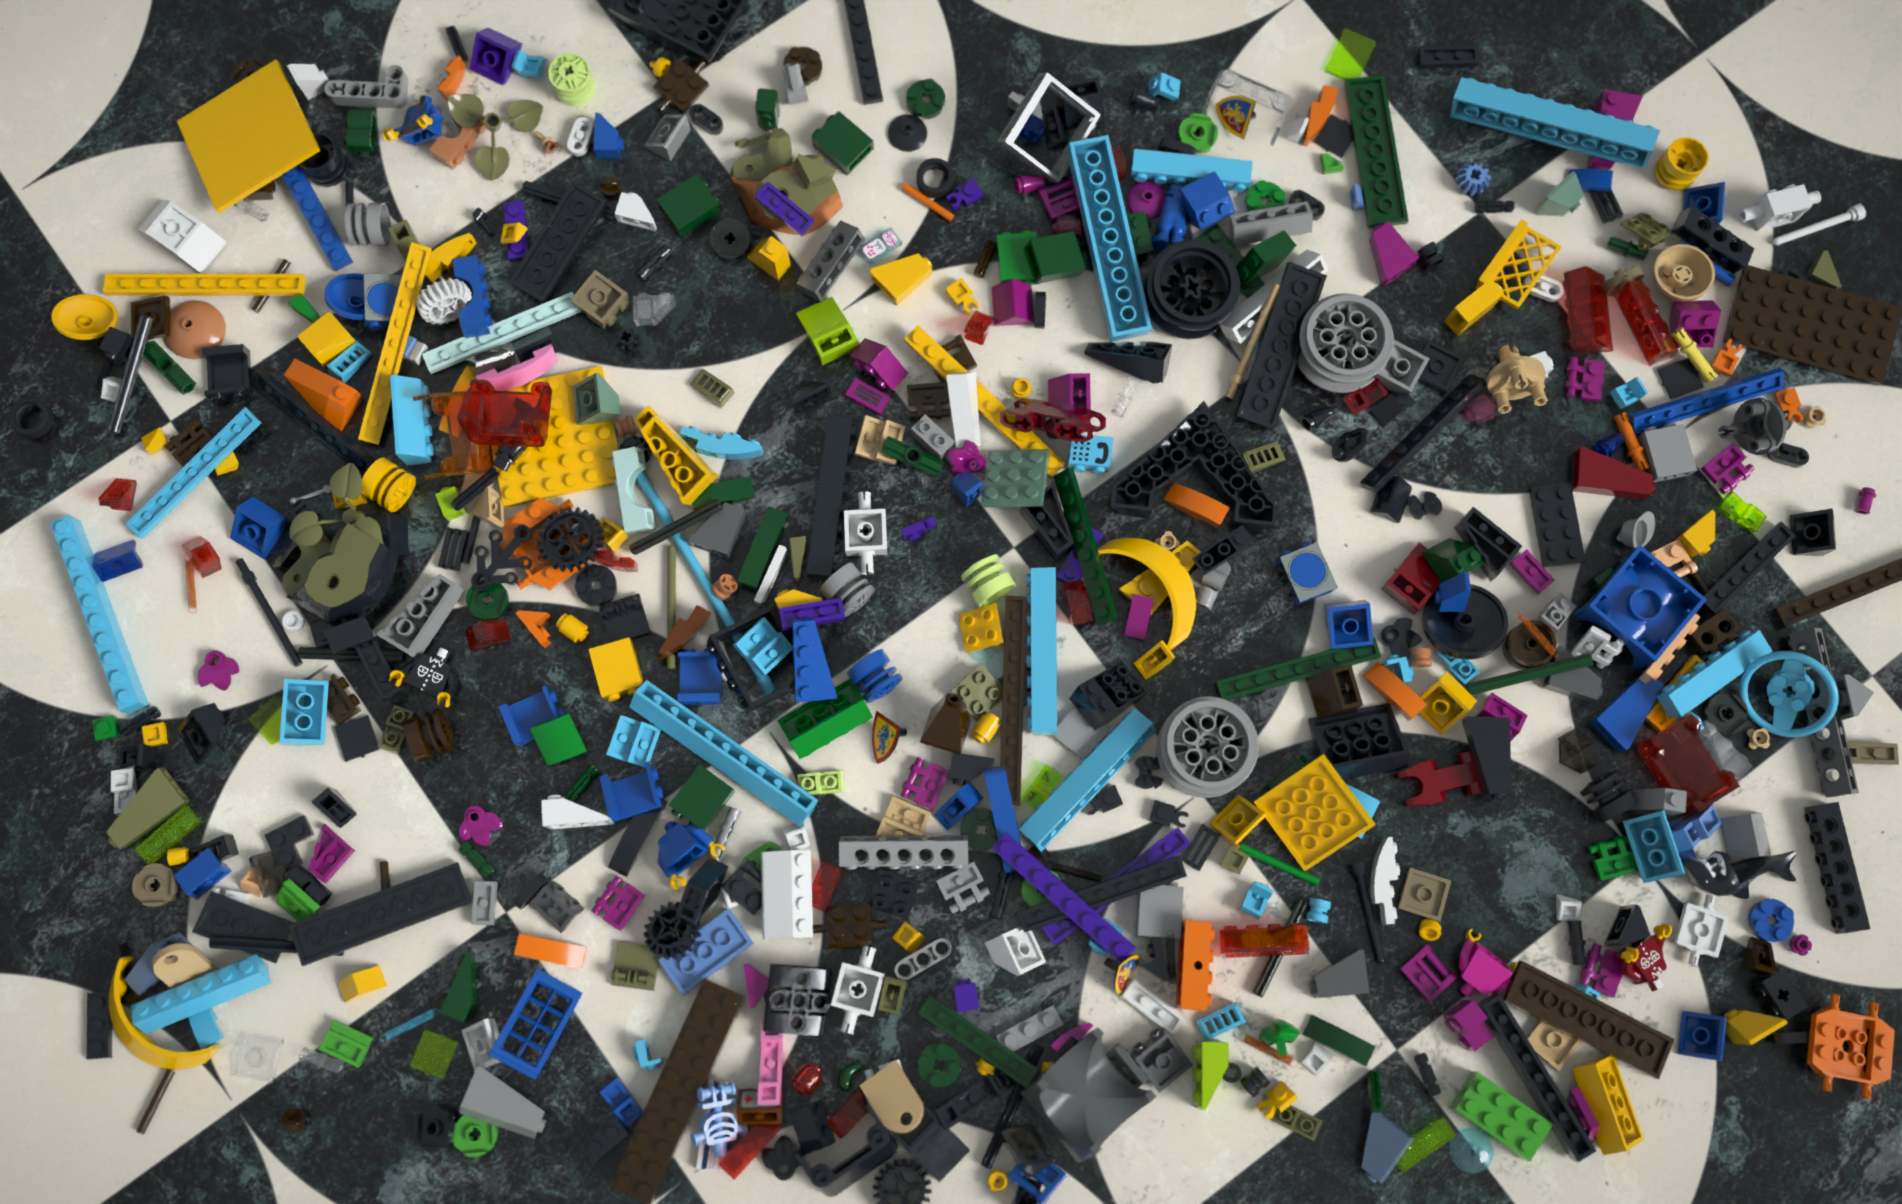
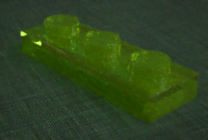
[135,805,201,865]
[1396,1116,1457,1173]

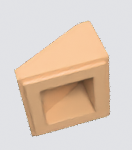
[240,865,272,897]

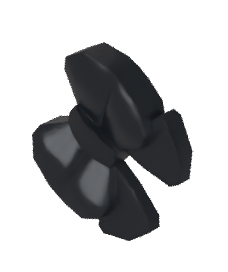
[1407,491,1442,520]
[1135,756,1163,789]

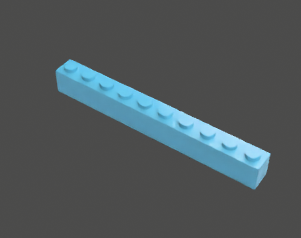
[50,515,149,715]
[629,680,818,827]

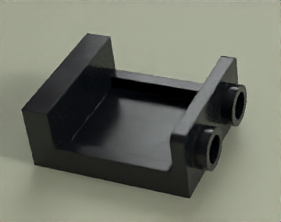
[202,344,252,402]

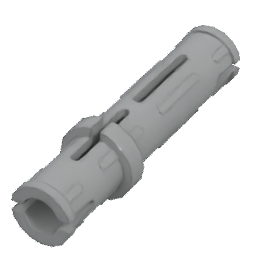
[709,807,742,862]

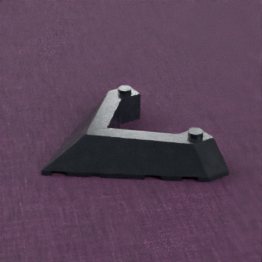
[1110,401,1277,531]

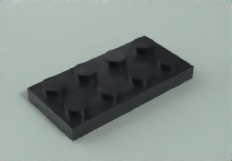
[1529,483,1586,568]
[192,891,295,964]

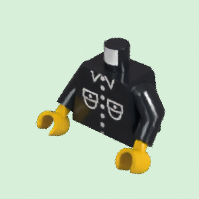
[389,647,457,707]

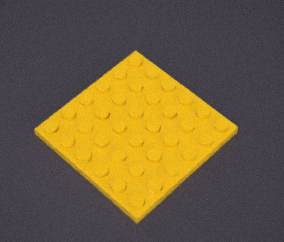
[482,366,619,508]

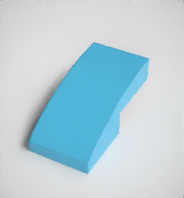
[188,1008,224,1050]

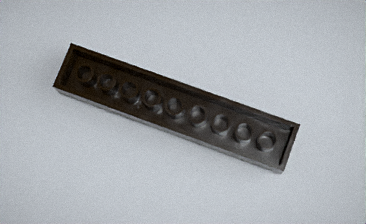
[609,979,746,1204]

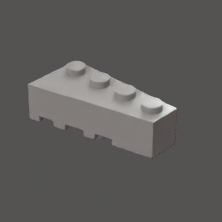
[376,574,465,658]

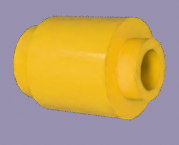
[556,613,588,643]
[971,712,1001,744]

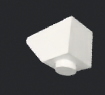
[287,64,329,100]
[615,192,657,231]

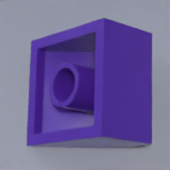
[469,27,523,85]

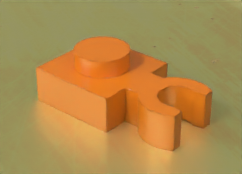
[1711,339,1742,377]
[1772,388,1804,424]

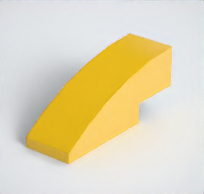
[424,233,477,284]

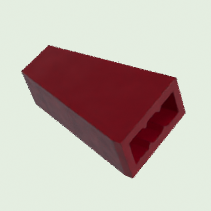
[1572,447,1655,500]

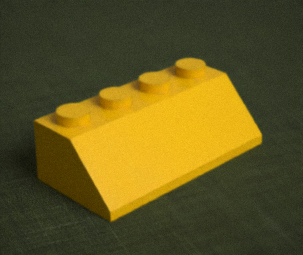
[1572,1055,1644,1155]

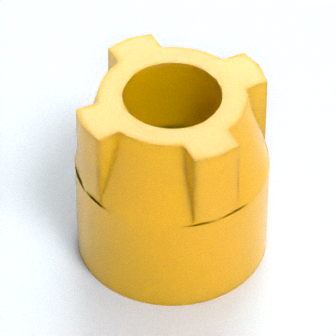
[167,847,190,866]

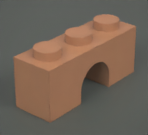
[429,114,486,170]

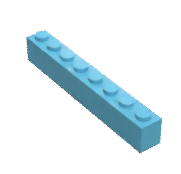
[1027,567,1057,735]
[1019,708,1156,852]

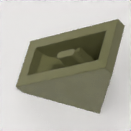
[794,154,836,190]
[1806,250,1842,289]
[878,976,907,1015]

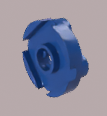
[1748,899,1794,942]

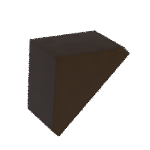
[1741,936,1777,975]

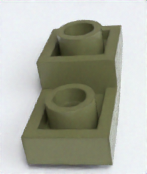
[377,705,415,754]
[1272,1105,1323,1141]

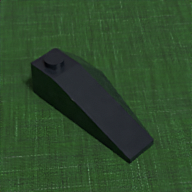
[1084,342,1172,383]

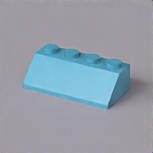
[390,375,434,465]

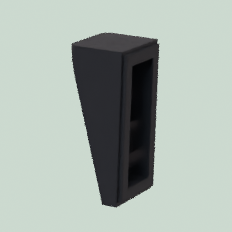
[188,835,239,862]

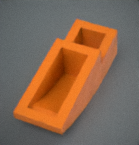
[1303,85,1339,146]
[1163,483,1230,529]
[1363,662,1427,721]
[514,933,587,969]

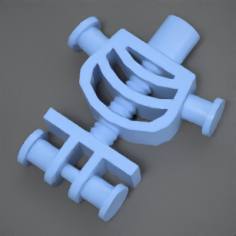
[690,1082,747,1157]

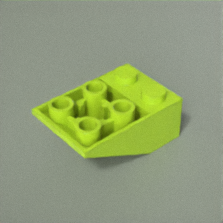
[796,297,858,366]
[1192,1041,1229,1110]

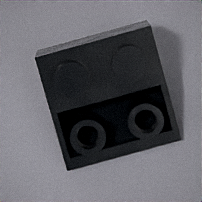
[1058,77,1105,130]

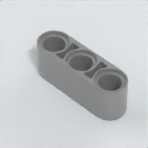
[895,938,952,980]

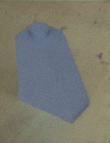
[124,932,193,995]
[1361,1112,1414,1183]

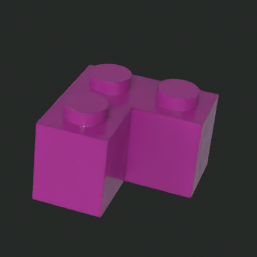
[849,338,908,391]
[1442,1000,1495,1052]

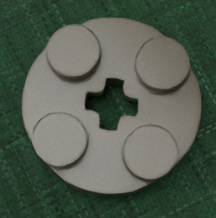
[1602,264,1645,296]
[132,863,179,907]

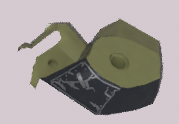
[272,523,399,622]

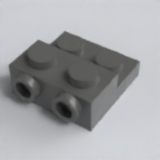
[1130,1027,1193,1093]

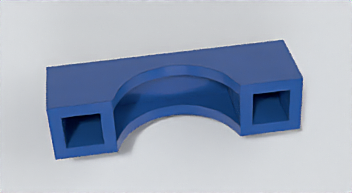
[453,255,493,338]

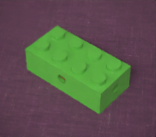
[1449,1071,1553,1162]

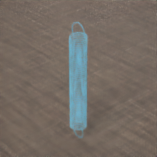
[381,1009,439,1041]

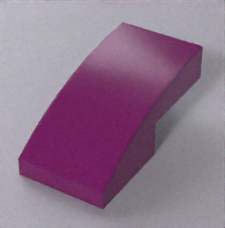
[1124,594,1154,640]
[1050,1022,1093,1051]

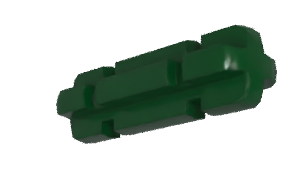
[565,764,599,802]
[458,841,494,878]
[1367,1070,1383,1113]

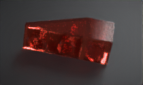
[718,1124,782,1180]

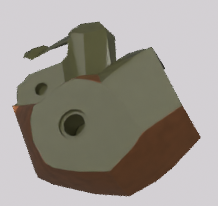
[730,128,843,236]

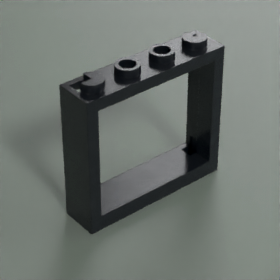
[706,605,794,714]

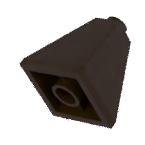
[920,693,971,755]

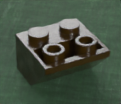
[1306,665,1363,719]

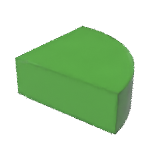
[1319,153,1344,175]

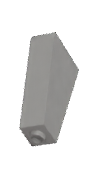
[459,1066,546,1139]

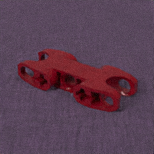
[1000,399,1106,442]
[1396,751,1484,807]

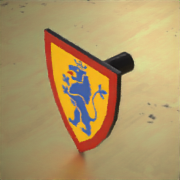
[872,711,907,764]

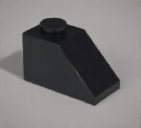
[949,753,995,785]

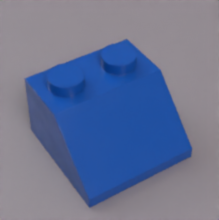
[1180,172,1235,230]
[230,497,287,559]
[1324,600,1373,649]

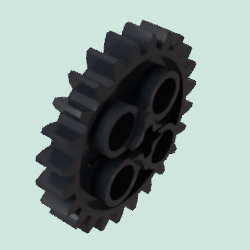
[536,507,605,573]

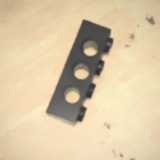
[796,220,865,303]

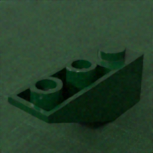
[439,951,477,1023]

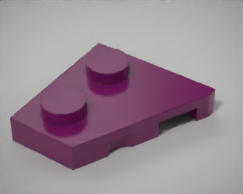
[308,824,355,883]
[1567,1086,1599,1142]

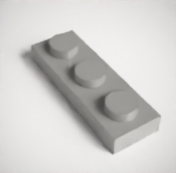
[996,1005,1064,1052]

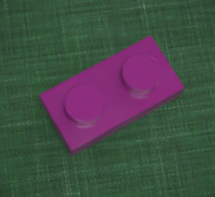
[1510,549,1555,595]

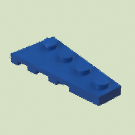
[792,618,838,702]

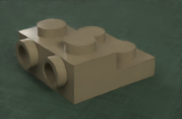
[570,270,629,329]

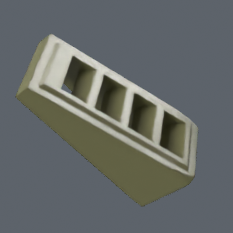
[690,368,734,408]
[1241,442,1286,473]
[789,536,807,582]

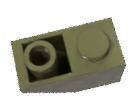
[388,220,420,262]

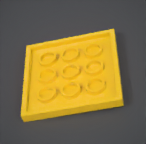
[1254,754,1375,871]

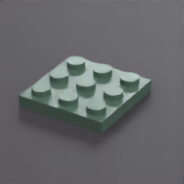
[981,449,1050,508]

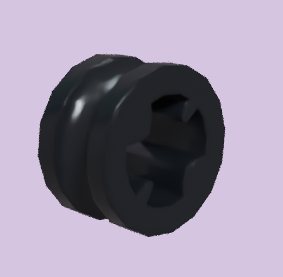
[1222,1063,1242,1083]

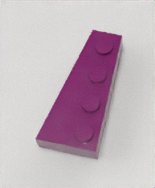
[1587,89,1643,170]

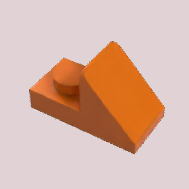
[516,610,552,648]

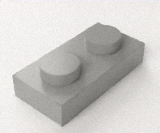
[471,881,498,925]

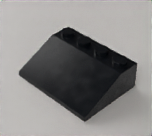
[1308,703,1410,780]

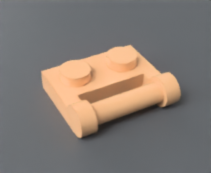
[1651,539,1698,577]

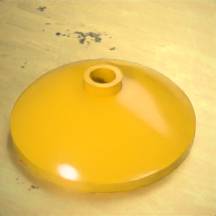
[52,294,118,340]

